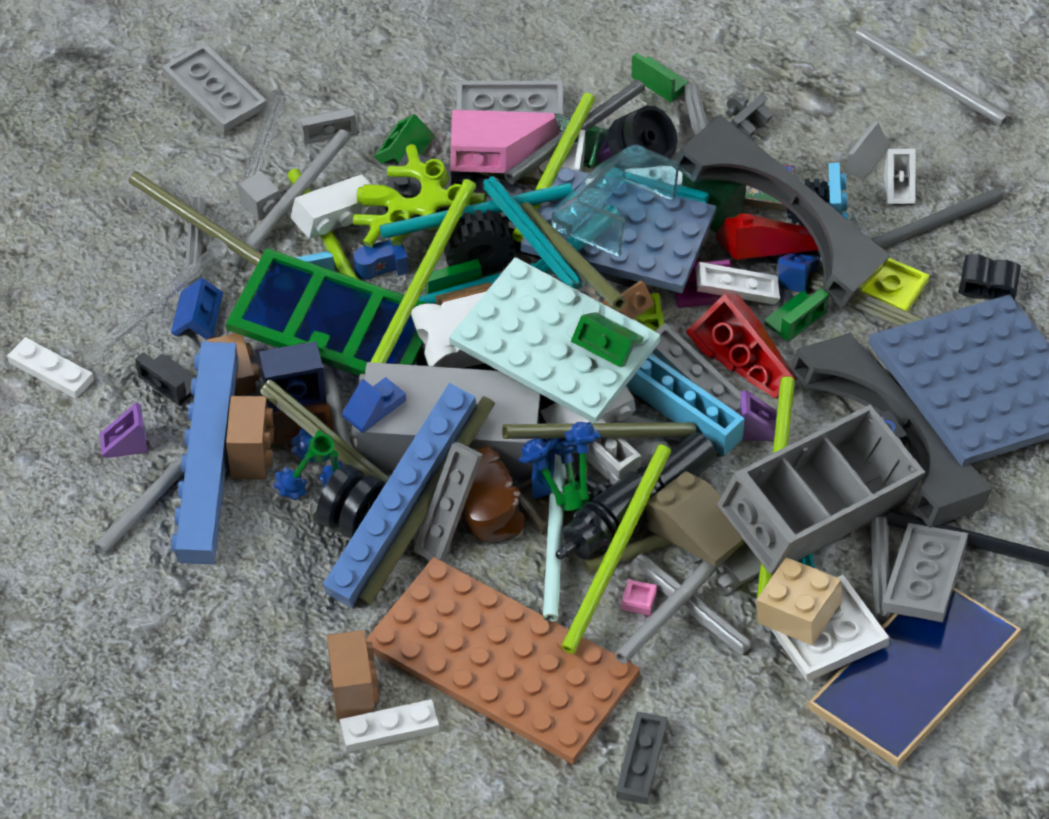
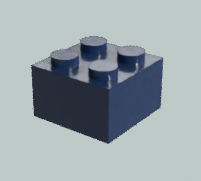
[259,341,326,411]

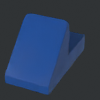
[778,252,820,293]
[342,377,406,433]

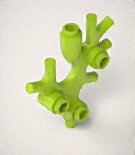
[353,144,486,248]

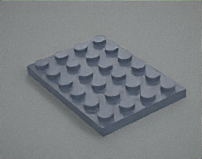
[521,167,716,293]

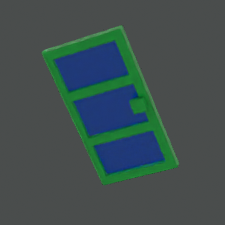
[226,248,429,376]

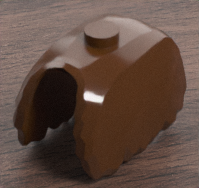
[460,446,526,543]

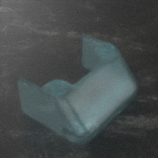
[551,145,679,257]

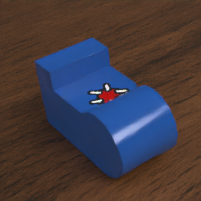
[354,239,409,280]

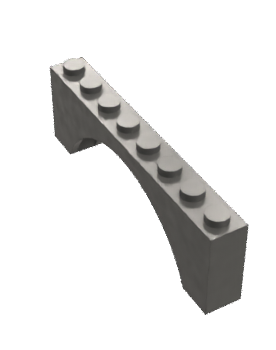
[673,114,891,307]
[790,333,993,528]

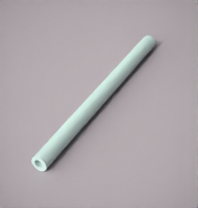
[543,454,566,622]

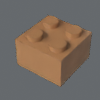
[226,396,275,479]
[327,630,380,722]

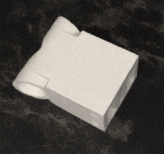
[411,291,487,368]

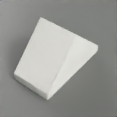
[884,149,916,204]

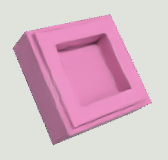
[621,579,658,616]

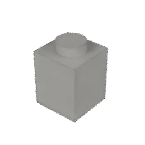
[238,171,280,221]

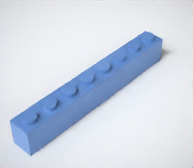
[171,342,239,565]
[323,382,477,608]

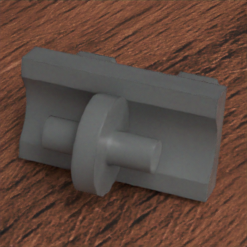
[726,93,773,138]

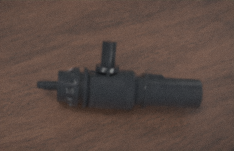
[555,432,717,560]

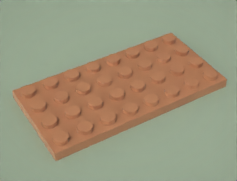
[366,557,640,765]

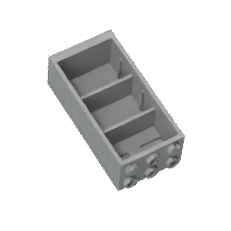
[352,362,542,479]
[717,405,925,575]

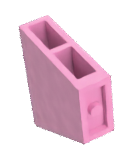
[450,110,559,173]

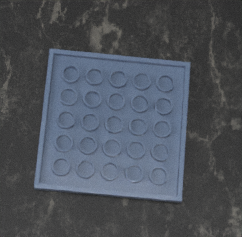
[868,295,1049,466]

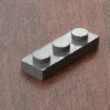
[616,711,668,805]

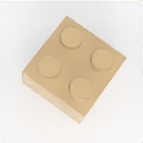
[756,557,842,646]

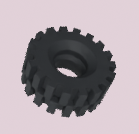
[444,210,515,276]

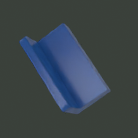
[171,278,223,339]

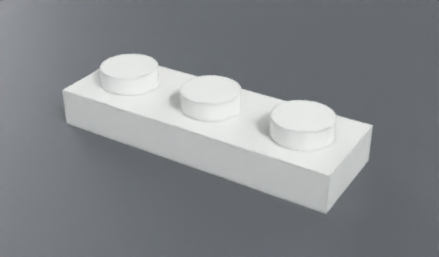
[695,262,780,305]
[7,337,94,399]
[339,699,439,752]

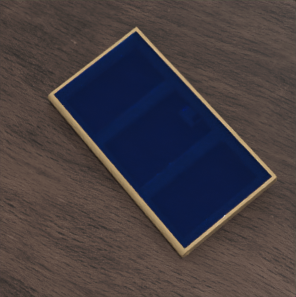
[806,588,1021,768]

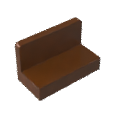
[273,402,334,444]

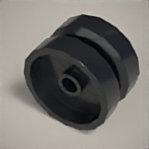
[608,105,678,170]
[316,464,386,539]

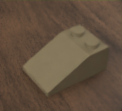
[646,471,745,566]

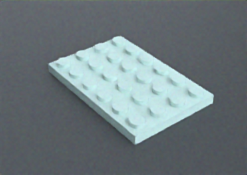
[449,257,660,423]

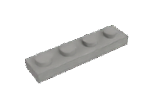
[652,323,741,413]
[413,442,483,562]

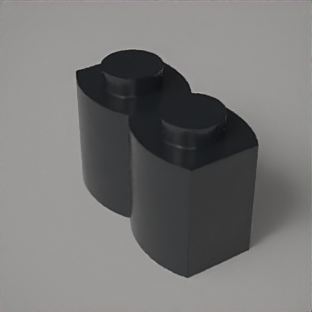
[958,254,1021,300]

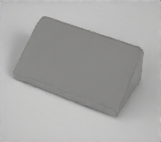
[846,121,889,179]

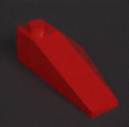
[716,213,819,260]
[686,293,797,398]

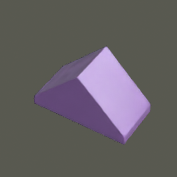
[739,390,777,441]
[100,402,148,458]

